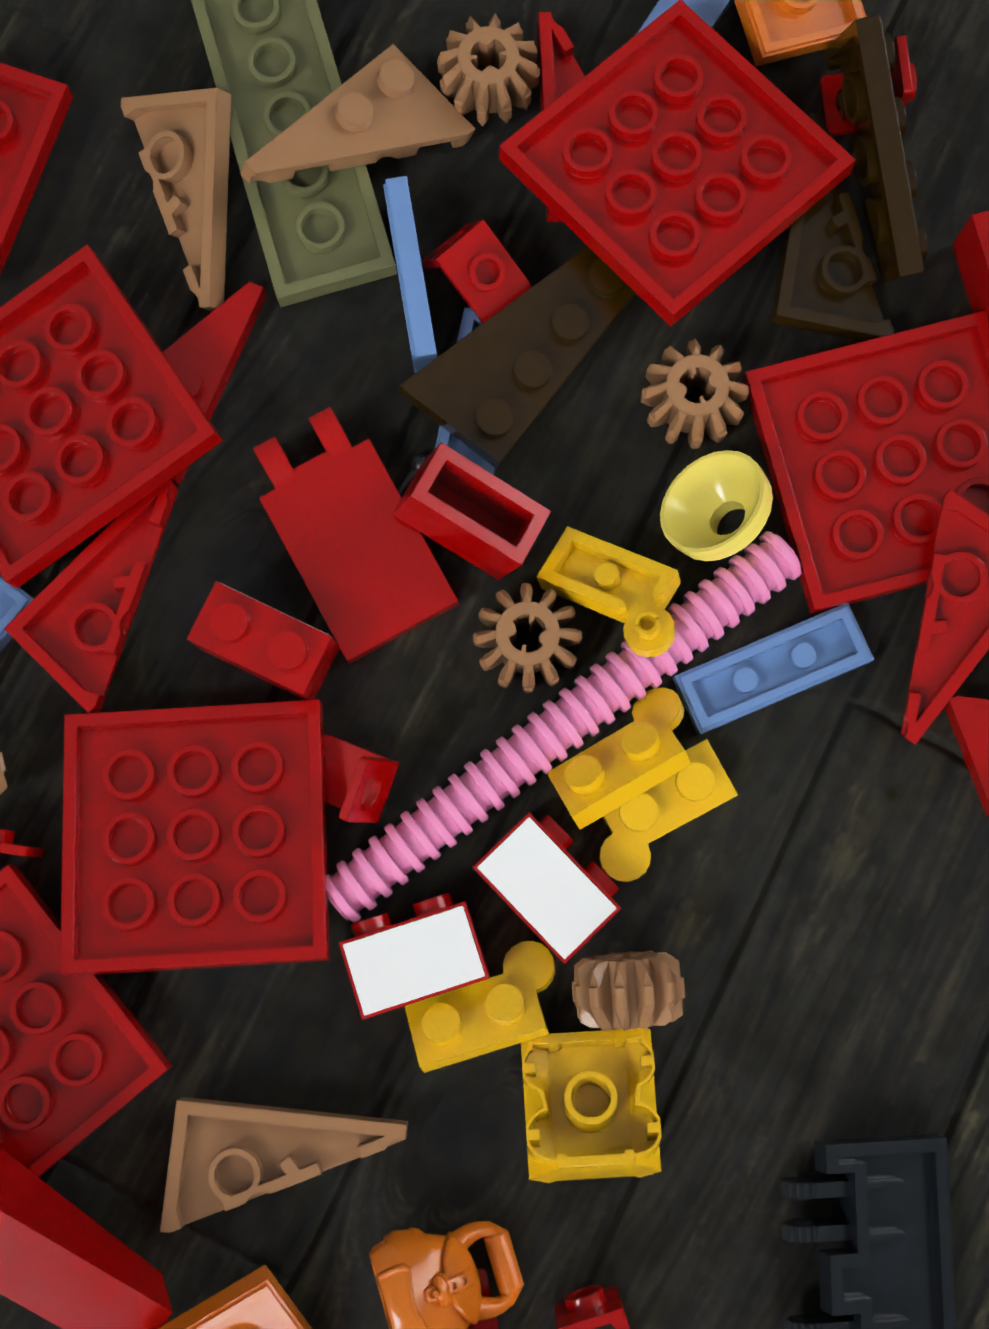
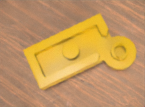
[536,526,681,657]
[547,687,691,830]
[599,739,738,882]
[404,941,556,1073]

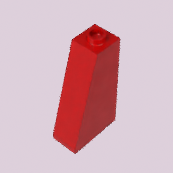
[0,1148,173,1329]

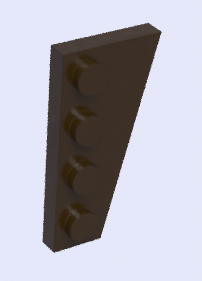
[823,14,928,283]
[398,246,636,469]

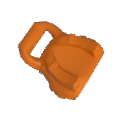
[369,1221,524,1329]

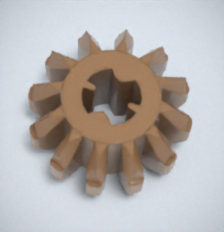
[437,13,540,127]
[641,339,749,450]
[473,583,582,693]
[572,951,685,1031]

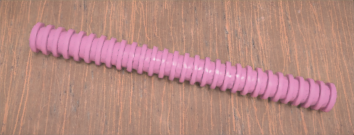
[326,531,802,923]

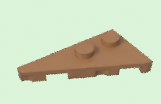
[241,44,475,184]
[121,88,231,311]
[160,1097,408,1233]

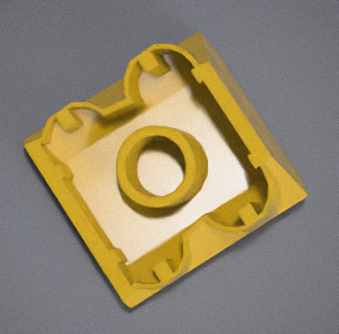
[521,1028,662,1183]

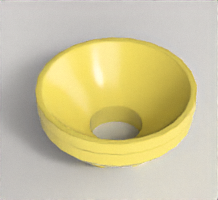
[660,450,773,561]

